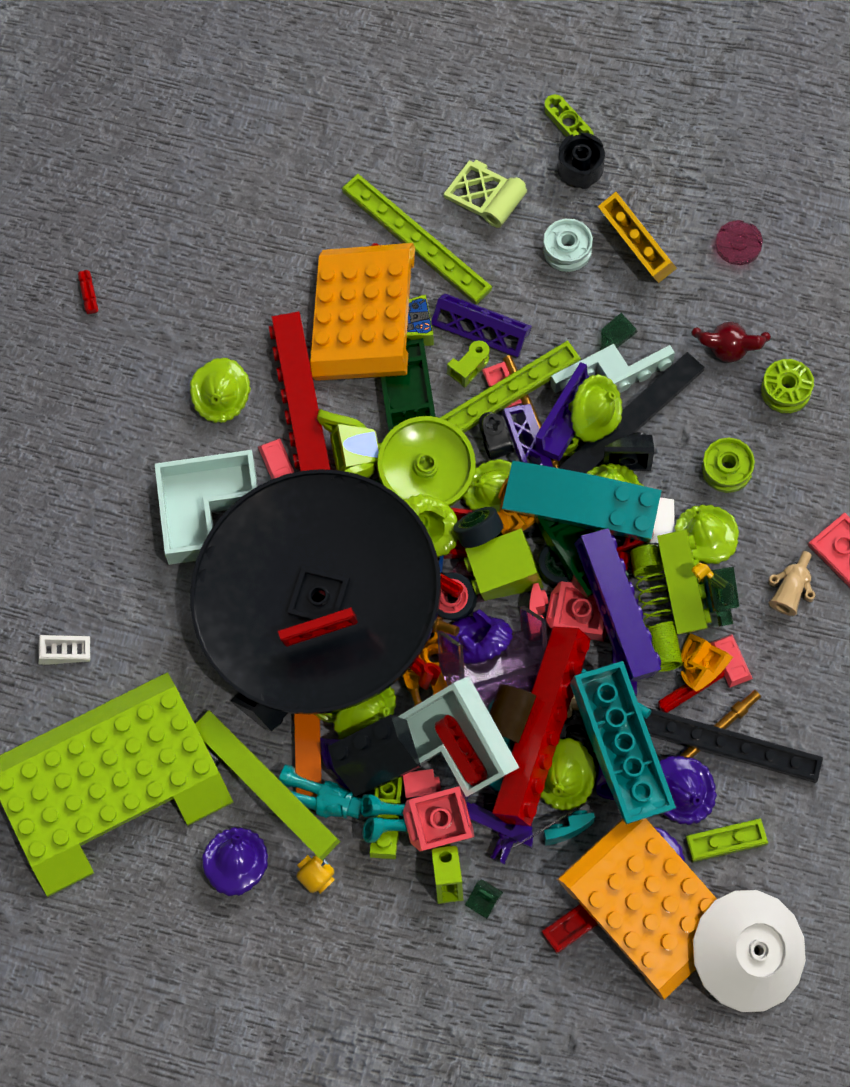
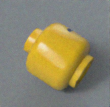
[296,855,335,894]

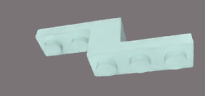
[551,344,675,393]

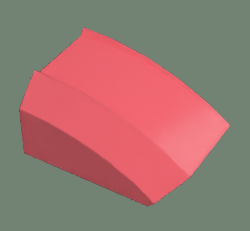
[546,581,607,642]
[403,786,474,851]

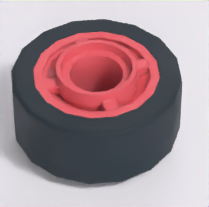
[438,572,478,621]

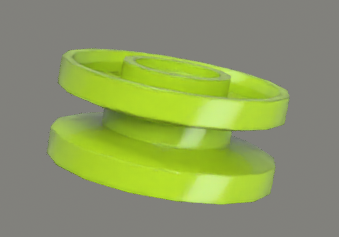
[761,359,814,413]
[702,437,755,493]

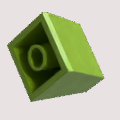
[464,528,544,601]

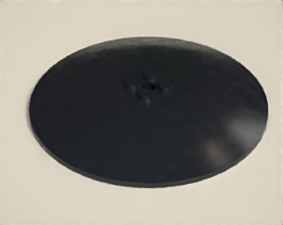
[190,469,441,715]

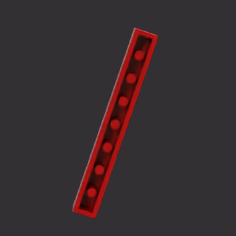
[269,311,330,471]
[492,626,591,827]

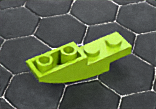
[370,776,403,859]

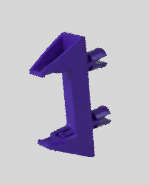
[457,785,533,865]

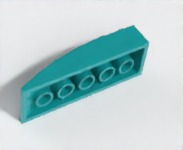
[502,461,662,542]
[570,661,676,825]

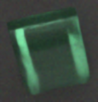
[465,879,503,919]

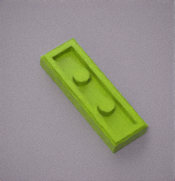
[685,818,768,863]

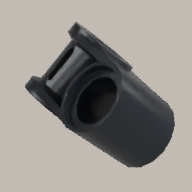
[478,412,514,461]

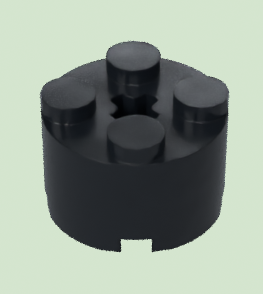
[558,133,605,189]

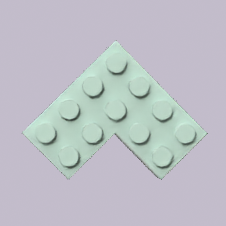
[155,450,258,565]
[398,676,519,797]

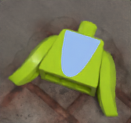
[317,409,382,478]

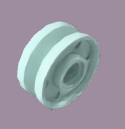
[543,218,593,272]

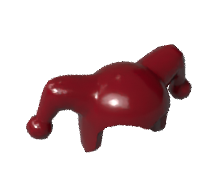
[691,322,771,363]

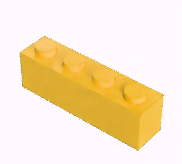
[598,192,677,283]

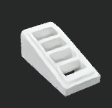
[38,635,90,665]

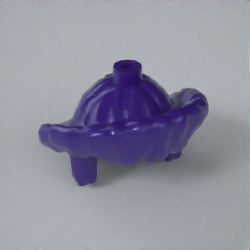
[444,609,513,664]
[659,756,717,825]
[202,827,268,896]

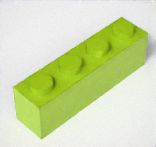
[657,529,712,635]

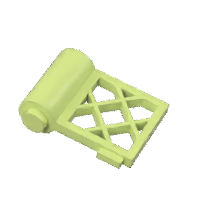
[444,160,527,228]

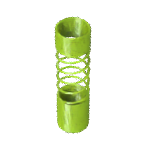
[630,544,683,672]

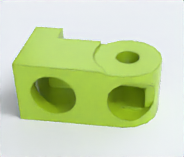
[447,340,490,388]

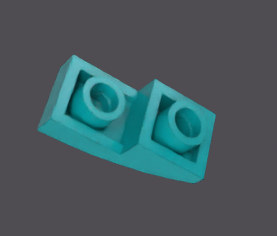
[543,810,595,846]

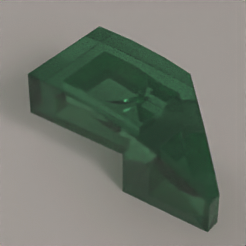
[600,313,638,350]

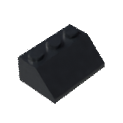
[328,715,421,797]

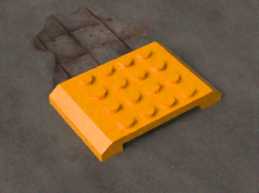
[310,243,415,381]
[557,818,717,1000]

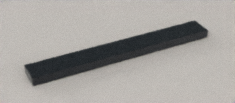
[559,352,705,473]
[643,707,823,783]

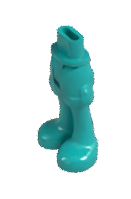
[279,764,362,819]
[360,794,408,843]

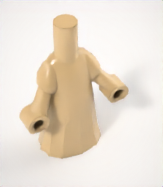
[768,551,815,616]

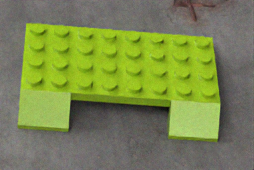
[0,672,234,897]

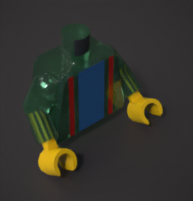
[691,563,739,627]

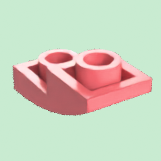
[529,583,549,641]

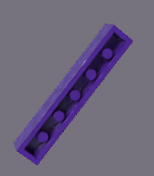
[574,528,661,682]

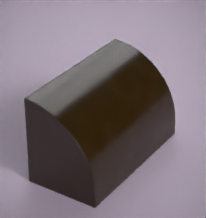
[489,684,536,744]

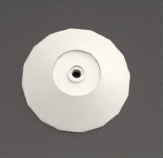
[693,890,806,1012]

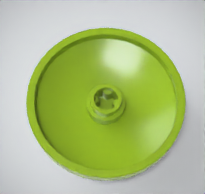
[377,416,476,507]

